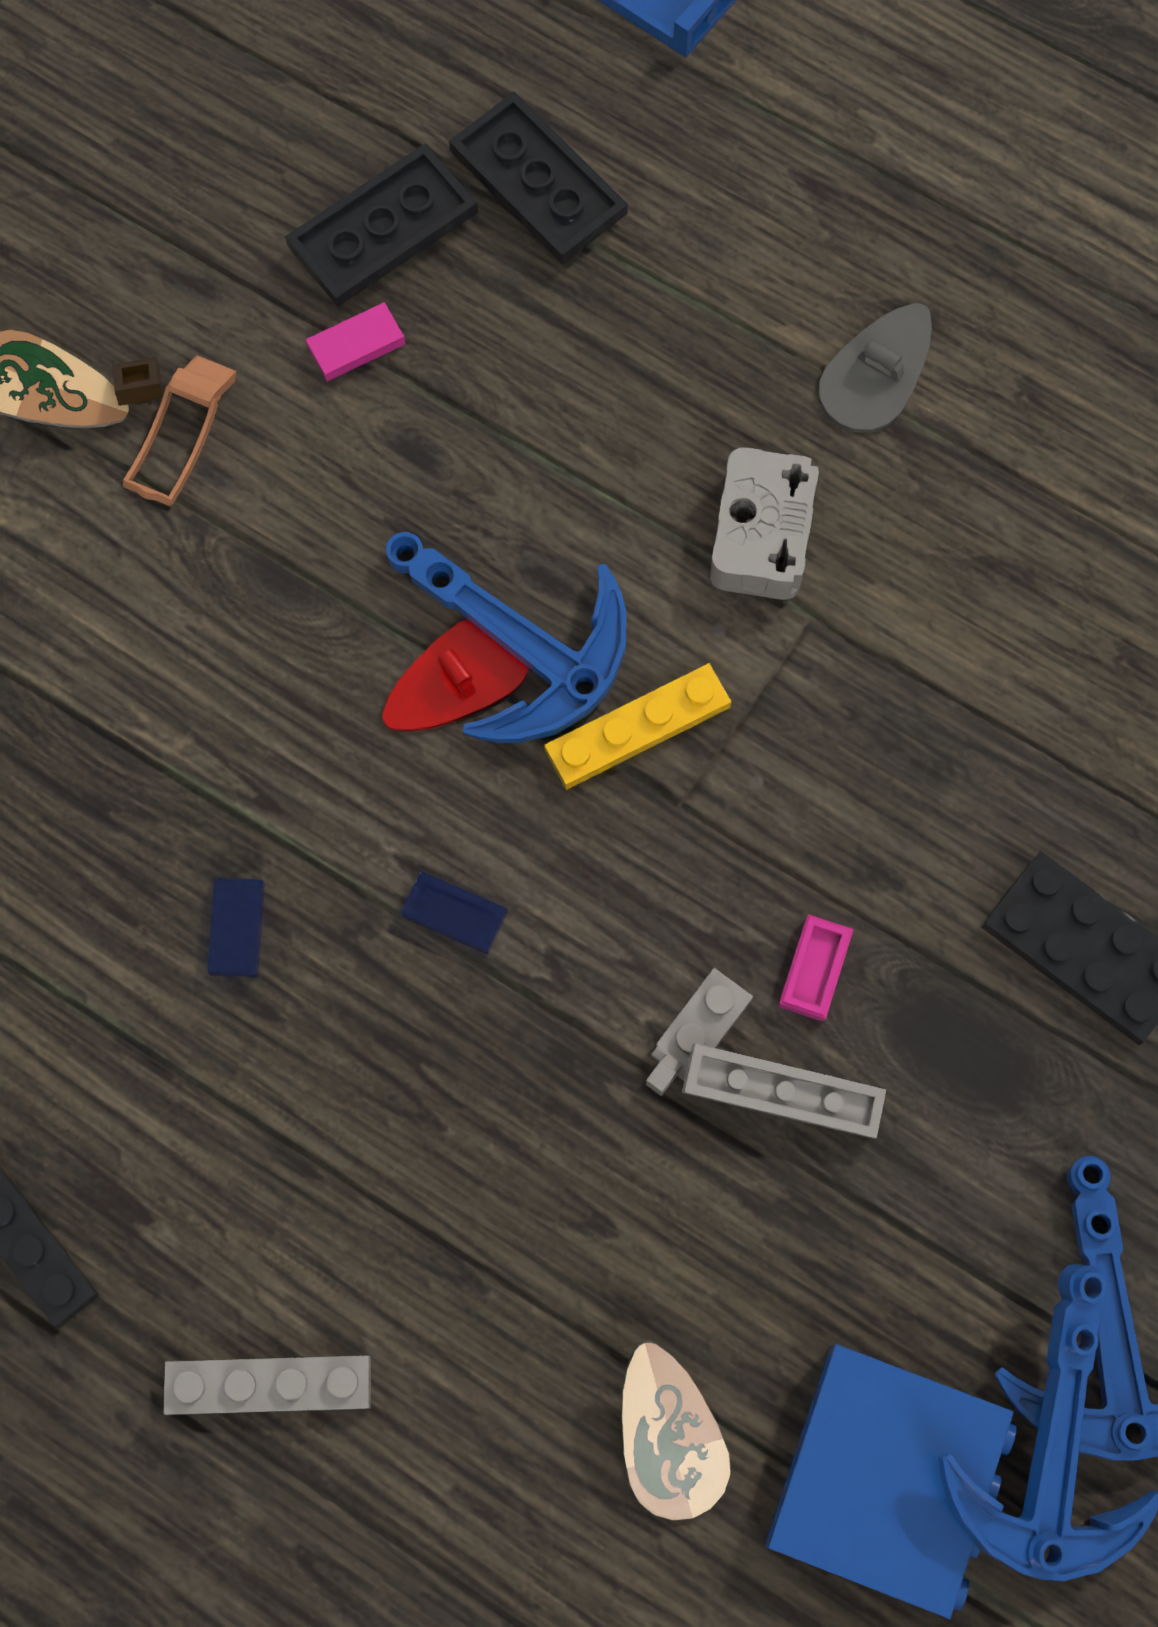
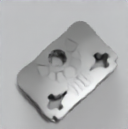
[710,448,819,600]

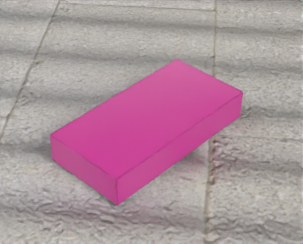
[305,302,405,382]
[778,914,854,1022]

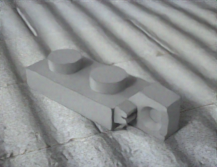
[646,968,753,1096]

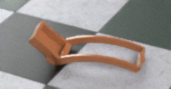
[123,355,236,507]

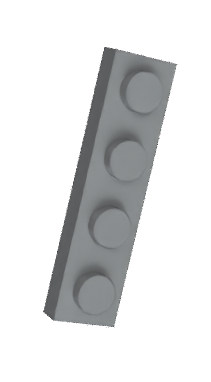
[682,1043,886,1139]
[164,1356,371,1415]

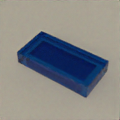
[400,871,508,955]
[207,878,265,977]

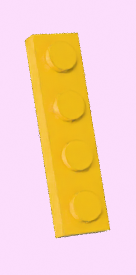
[544,663,731,790]

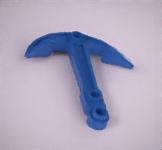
[386,532,626,743]
[994,1156,1158,1461]
[938,1264,1158,1581]

